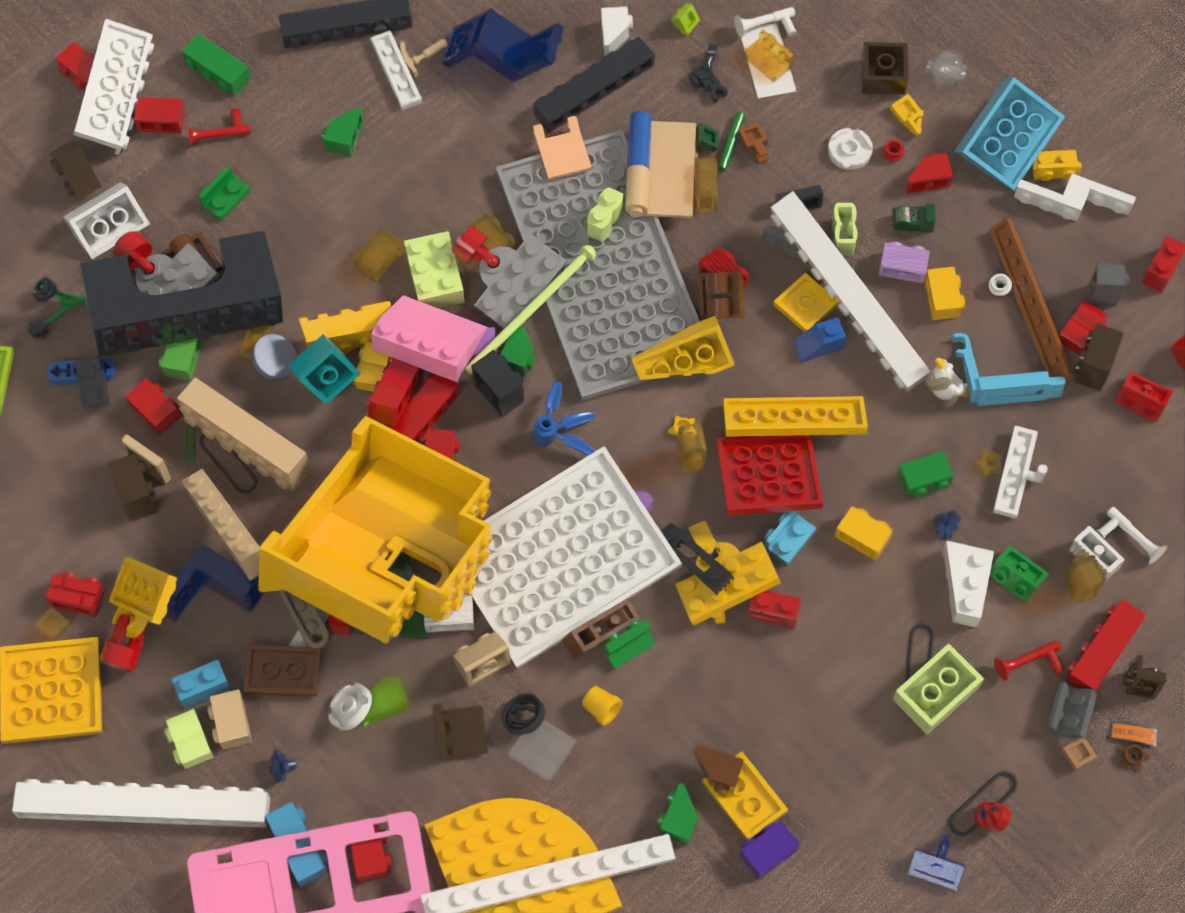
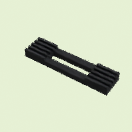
[661,522,735,595]

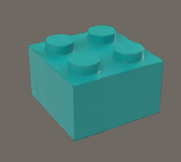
[289,334,360,404]

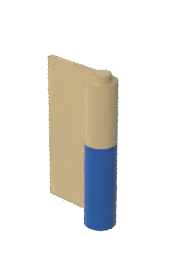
[625,111,696,218]

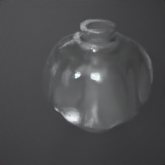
[926,49,968,91]

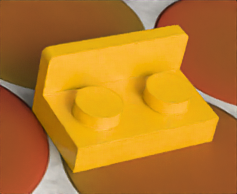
[1032,150,1082,181]

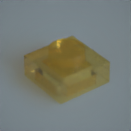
[35,607,71,641]

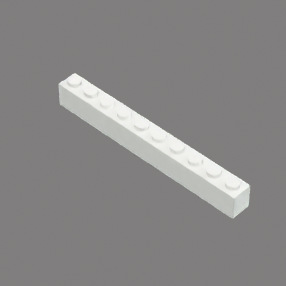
[770,192,931,392]
[12,779,270,828]

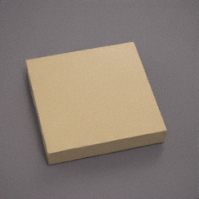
[121,434,171,484]

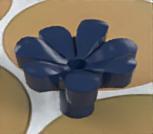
[933,510,961,540]
[269,750,296,782]

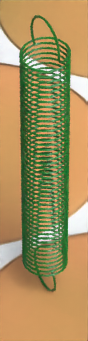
[185,422,195,470]

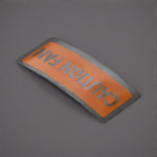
[1110,721,1157,746]

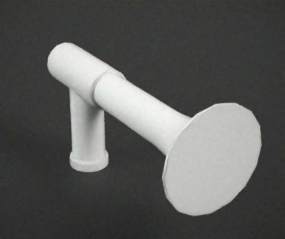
[734,7,797,37]
[1096,507,1167,564]

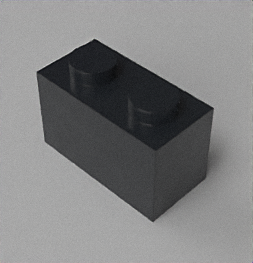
[75,357,111,408]

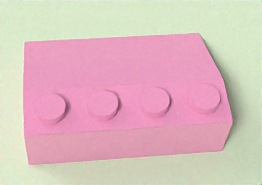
[371,295,487,382]

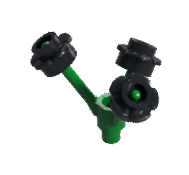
[27,277,85,340]

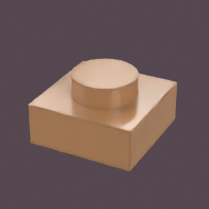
[1061,738,1098,771]

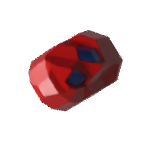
[973,801,1011,833]

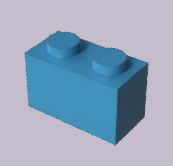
[172,660,231,709]

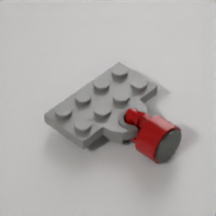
[452,225,567,329]
[113,231,220,295]

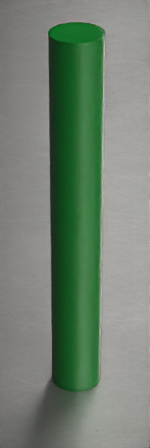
[718,112,745,172]

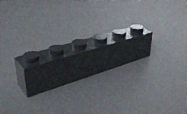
[278,0,413,49]
[533,36,655,134]

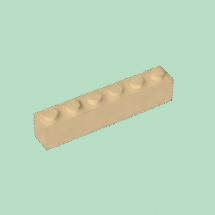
[182,469,260,581]

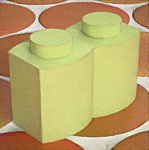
[587,187,623,242]
[831,203,857,256]
[164,709,213,769]

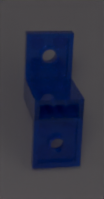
[441,8,564,82]
[166,544,266,623]

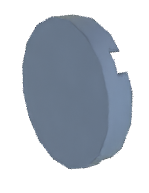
[251,334,297,380]

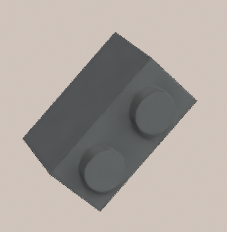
[1088,263,1129,307]

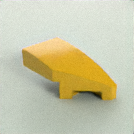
[890,94,924,136]

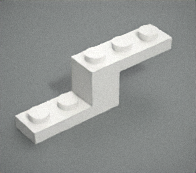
[1014,174,1136,221]

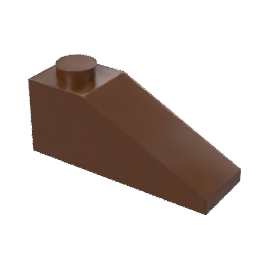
[562,599,641,661]

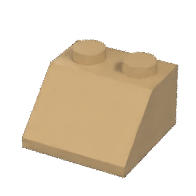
[453,631,511,687]

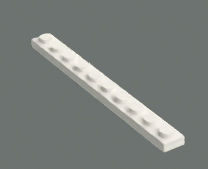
[421,834,675,913]

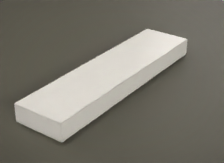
[370,31,422,110]

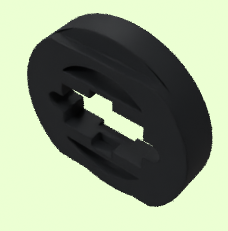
[501,693,545,735]

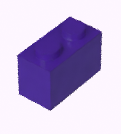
[740,821,800,880]

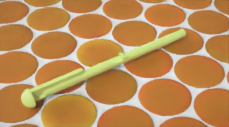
[465,245,596,374]

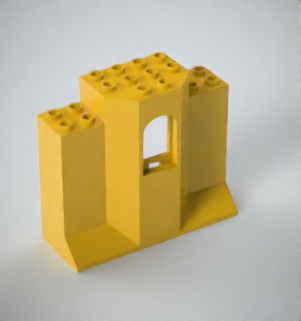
[259,416,492,644]

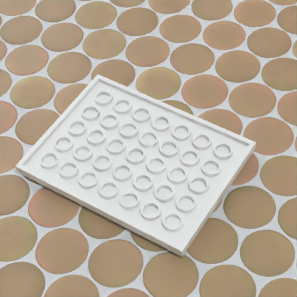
[471,446,682,669]

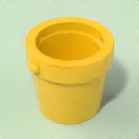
[582,686,623,726]

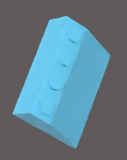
[954,77,1065,190]

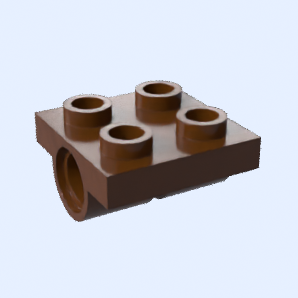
[160,232,223,272]
[698,271,745,320]

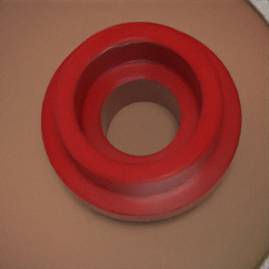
[882,140,905,162]

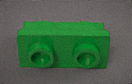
[199,166,251,222]
[989,545,1049,602]

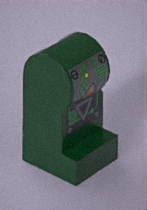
[892,204,936,232]

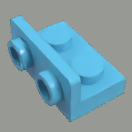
[764,511,816,566]

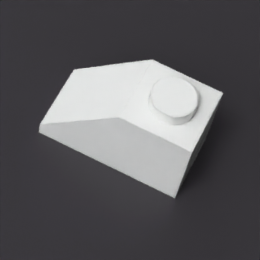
[601,7,633,57]

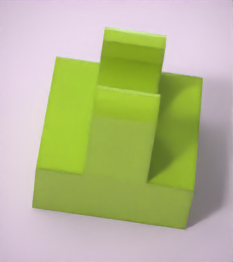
[670,3,700,35]

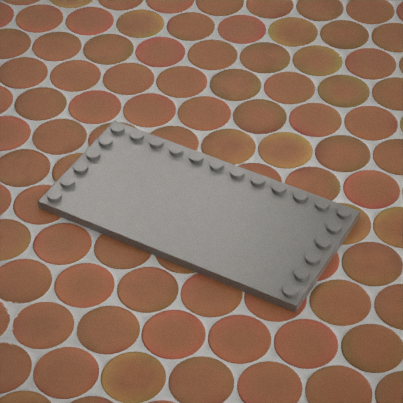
[496,130,700,401]

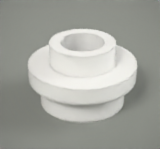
[989,274,1012,296]

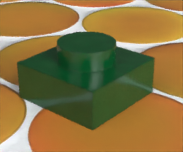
[695,123,719,153]

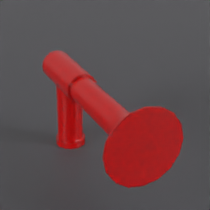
[187,108,250,148]
[994,640,1065,681]

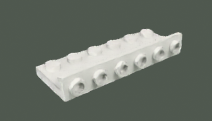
[73,19,154,155]

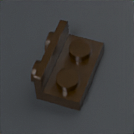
[1123,655,1167,699]

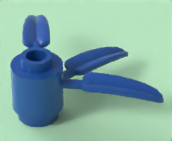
[532,382,595,456]

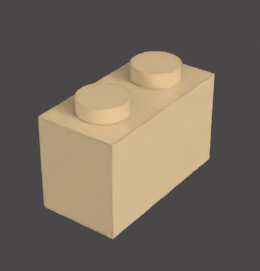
[207,690,252,750]

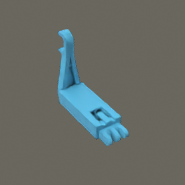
[952,333,1066,406]

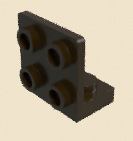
[432,703,488,760]

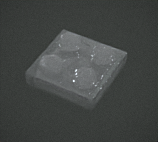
[508,720,577,784]

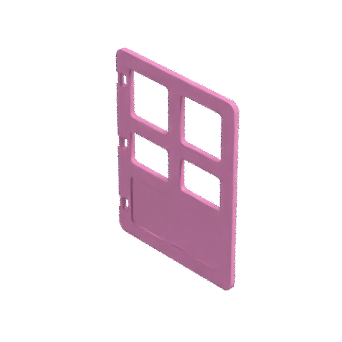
[187,811,431,913]

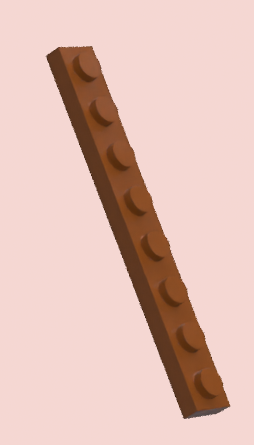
[989,218,1075,382]

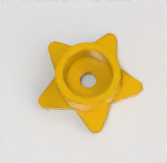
[667,416,698,444]

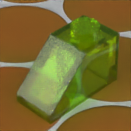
[363,675,411,726]

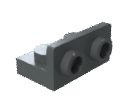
[1048,682,1098,739]

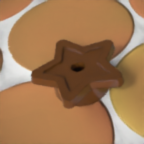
[1119,741,1150,772]

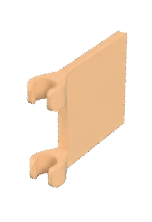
[533,116,592,180]

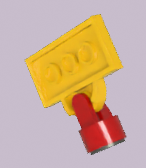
[99,556,177,672]

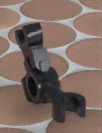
[688,43,728,103]

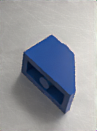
[793,317,846,363]

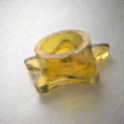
[974,449,1003,478]

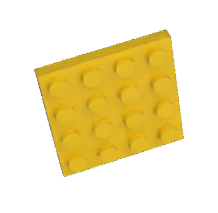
[0,637,102,744]

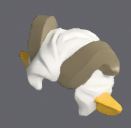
[926,358,968,409]

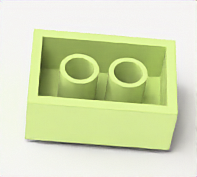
[404,231,465,309]
[893,644,984,735]

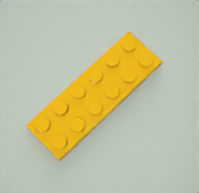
[723,396,868,437]

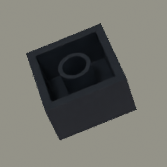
[471,349,525,418]

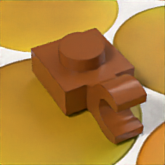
[738,122,768,164]

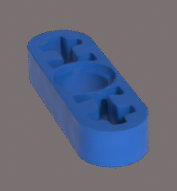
[47,358,116,385]

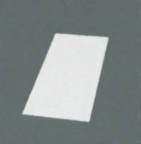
[741,23,796,98]

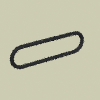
[199,434,257,493]
[905,624,934,682]
[949,771,1018,836]

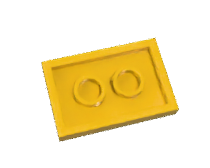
[702,751,788,840]

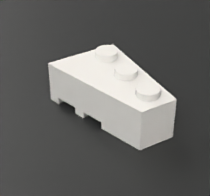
[942,540,994,628]

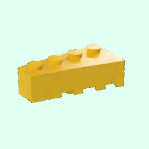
[299,301,392,354]

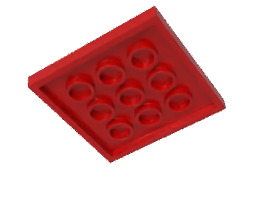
[716,435,824,516]

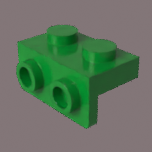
[602,620,655,669]

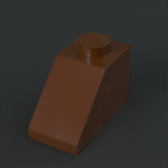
[694,744,744,794]

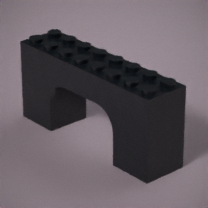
[80,231,283,357]

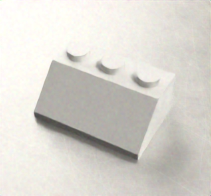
[63,182,150,259]

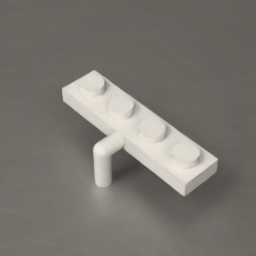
[993,426,1048,519]

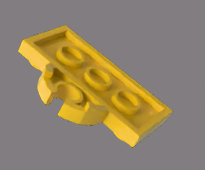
[675,542,781,626]

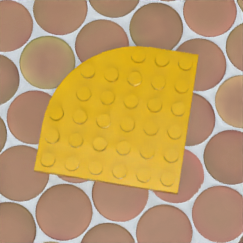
[424,798,622,913]

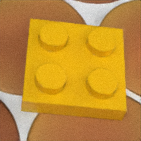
[773,273,839,333]

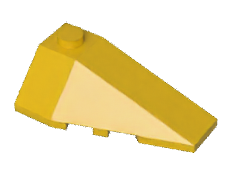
[631,316,735,380]

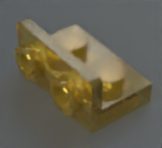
[743,29,794,83]

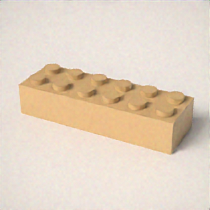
[177,377,312,492]

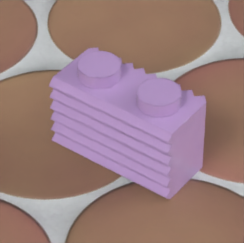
[879,242,930,284]

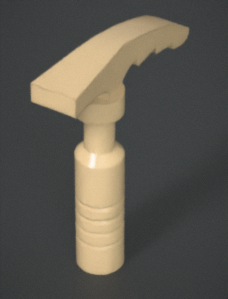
[401,39,448,77]

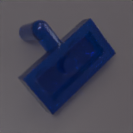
[908,835,965,891]

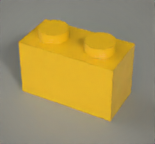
[924,267,965,321]
[835,506,893,561]

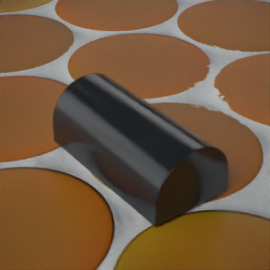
[775,185,823,210]

